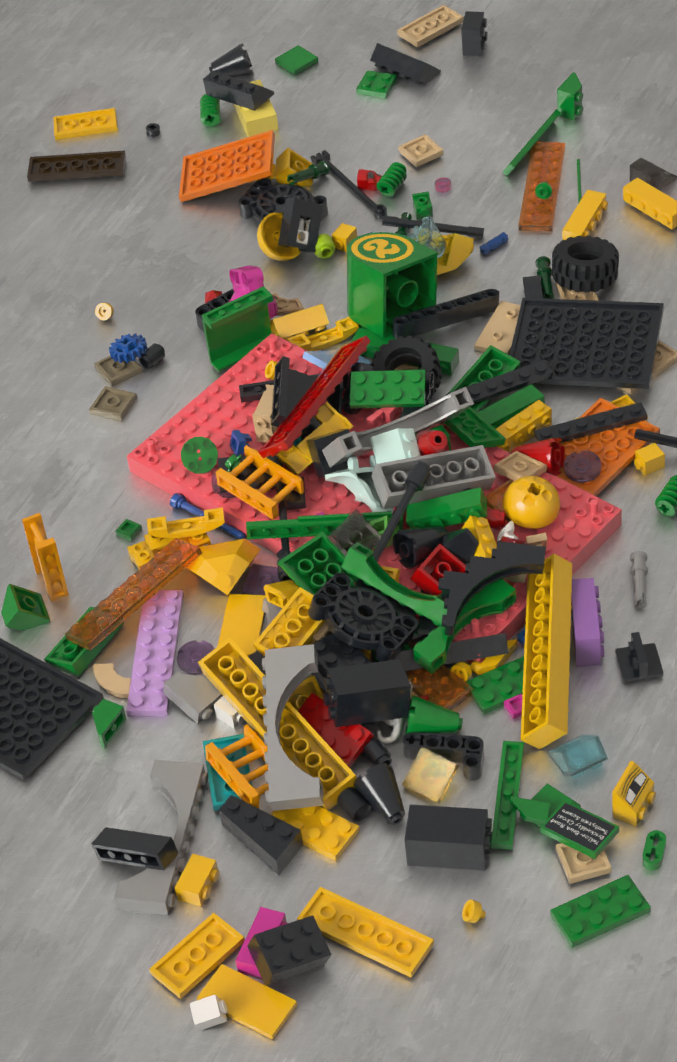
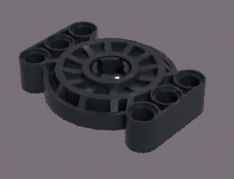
[238,178,328,225]
[308,573,418,662]

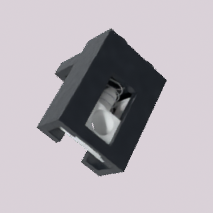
[275,195,323,253]

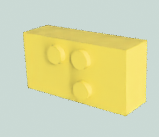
[233,80,279,137]

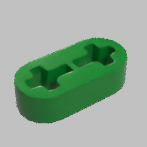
[643,830,666,870]

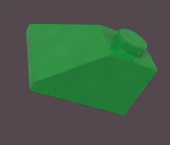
[1,584,50,631]

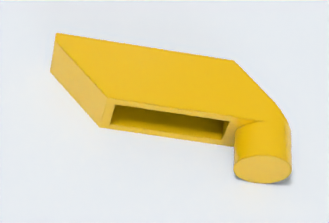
[470,639,517,675]

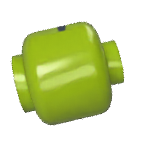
[314,233,335,259]

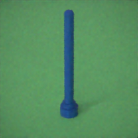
[170,493,245,539]

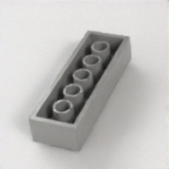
[371,445,496,509]

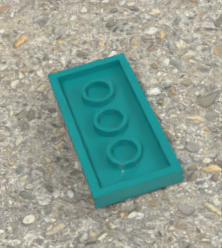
[203,734,253,811]

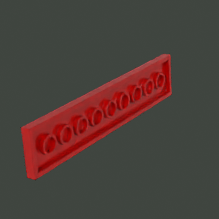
[259,335,370,458]

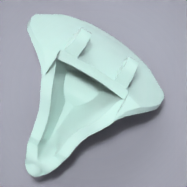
[325,455,394,513]

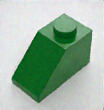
[92,699,126,748]

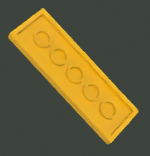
[297,887,434,978]

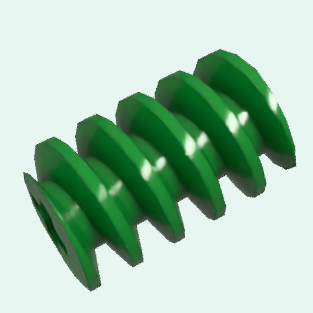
[200,94,220,127]
[376,162,407,197]
[655,475,677,517]

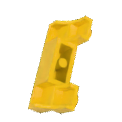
[275,402,354,475]
[127,533,211,571]

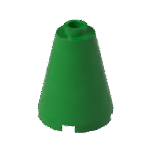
[405,695,463,734]

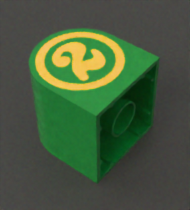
[347,232,437,338]

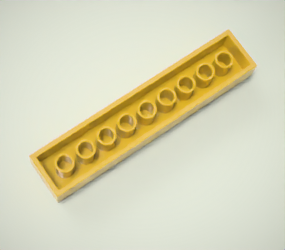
[521,554,572,749]
[198,637,357,811]

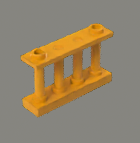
[215,445,304,520]
[22,513,69,602]
[205,725,269,809]

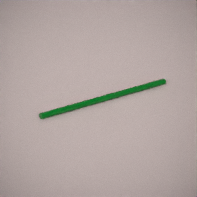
[577,159,582,203]
[298,511,392,520]

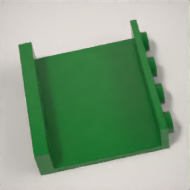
[202,286,273,372]

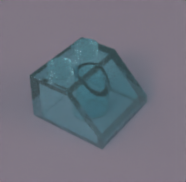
[547,734,608,778]

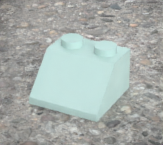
[370,428,421,464]

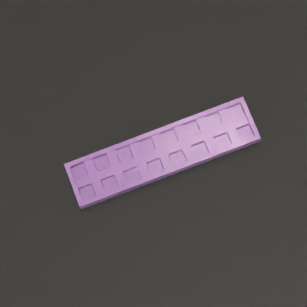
[126,590,184,716]

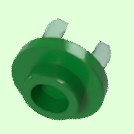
[535,182,552,199]

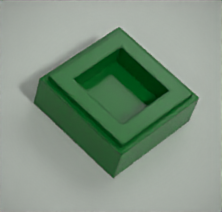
[115,519,142,542]

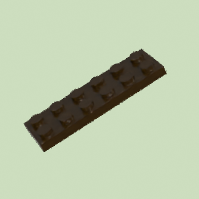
[27,150,126,182]

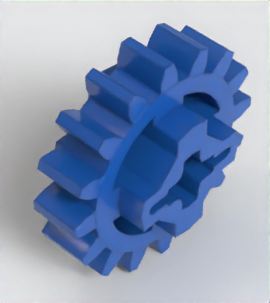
[109,333,148,363]

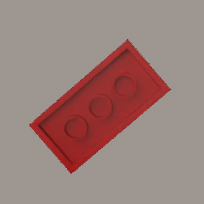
[298,693,374,768]

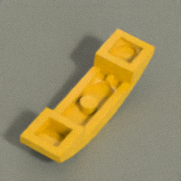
[287,317,359,351]
[147,507,225,538]

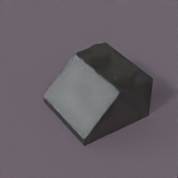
[630,158,677,191]
[327,508,382,556]

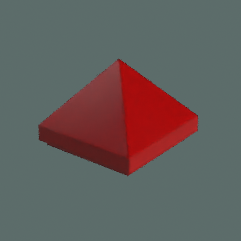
[205,290,222,303]

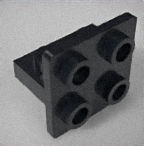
[615,632,663,682]

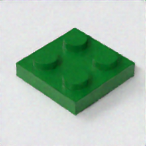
[356,71,397,98]

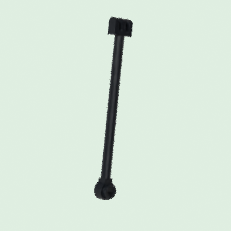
[310,150,387,219]

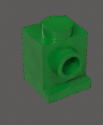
[412,191,433,219]

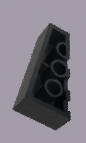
[219,795,303,875]

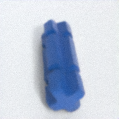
[480,232,509,255]

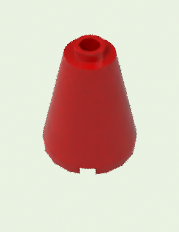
[415,430,449,456]
[510,438,565,476]

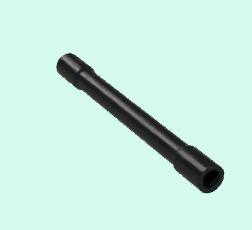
[382,215,484,238]

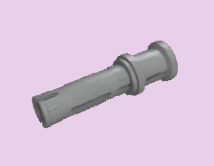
[630,551,648,607]

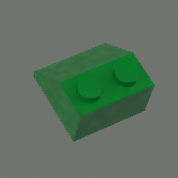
[557,72,584,121]

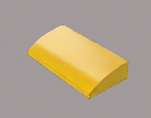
[253,587,325,656]

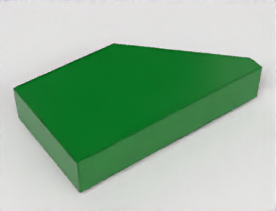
[510,796,550,824]

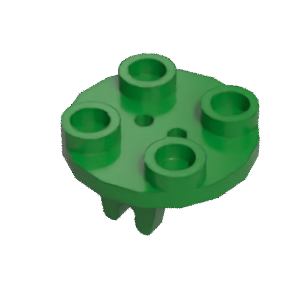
[181,437,218,474]

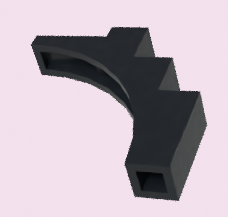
[438,541,546,636]

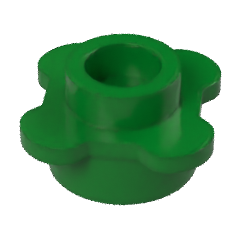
[225,454,242,472]

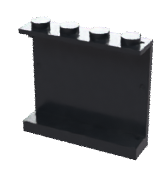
[271,356,344,437]

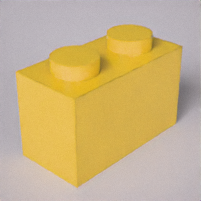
[175,853,220,907]

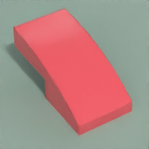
[366,407,402,430]

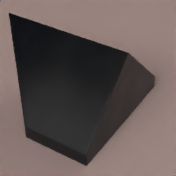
[442,528,479,565]

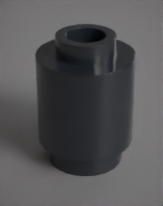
[139,343,165,368]

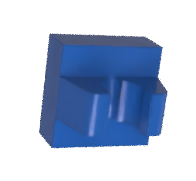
[229,430,252,456]

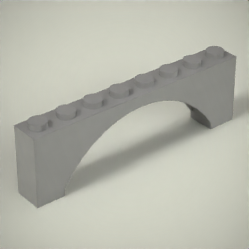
[322,387,474,467]
[163,598,282,724]
[262,644,324,811]
[114,760,208,915]

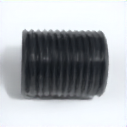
[337,787,371,821]

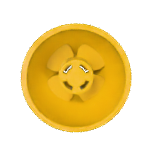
[257,212,301,261]
[502,476,560,529]

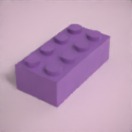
[571,578,604,667]

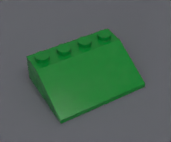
[278,532,359,595]

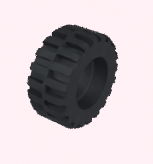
[552,235,619,293]
[370,336,442,395]

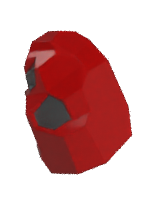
[357,169,382,191]

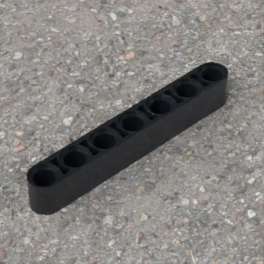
[393,289,500,339]

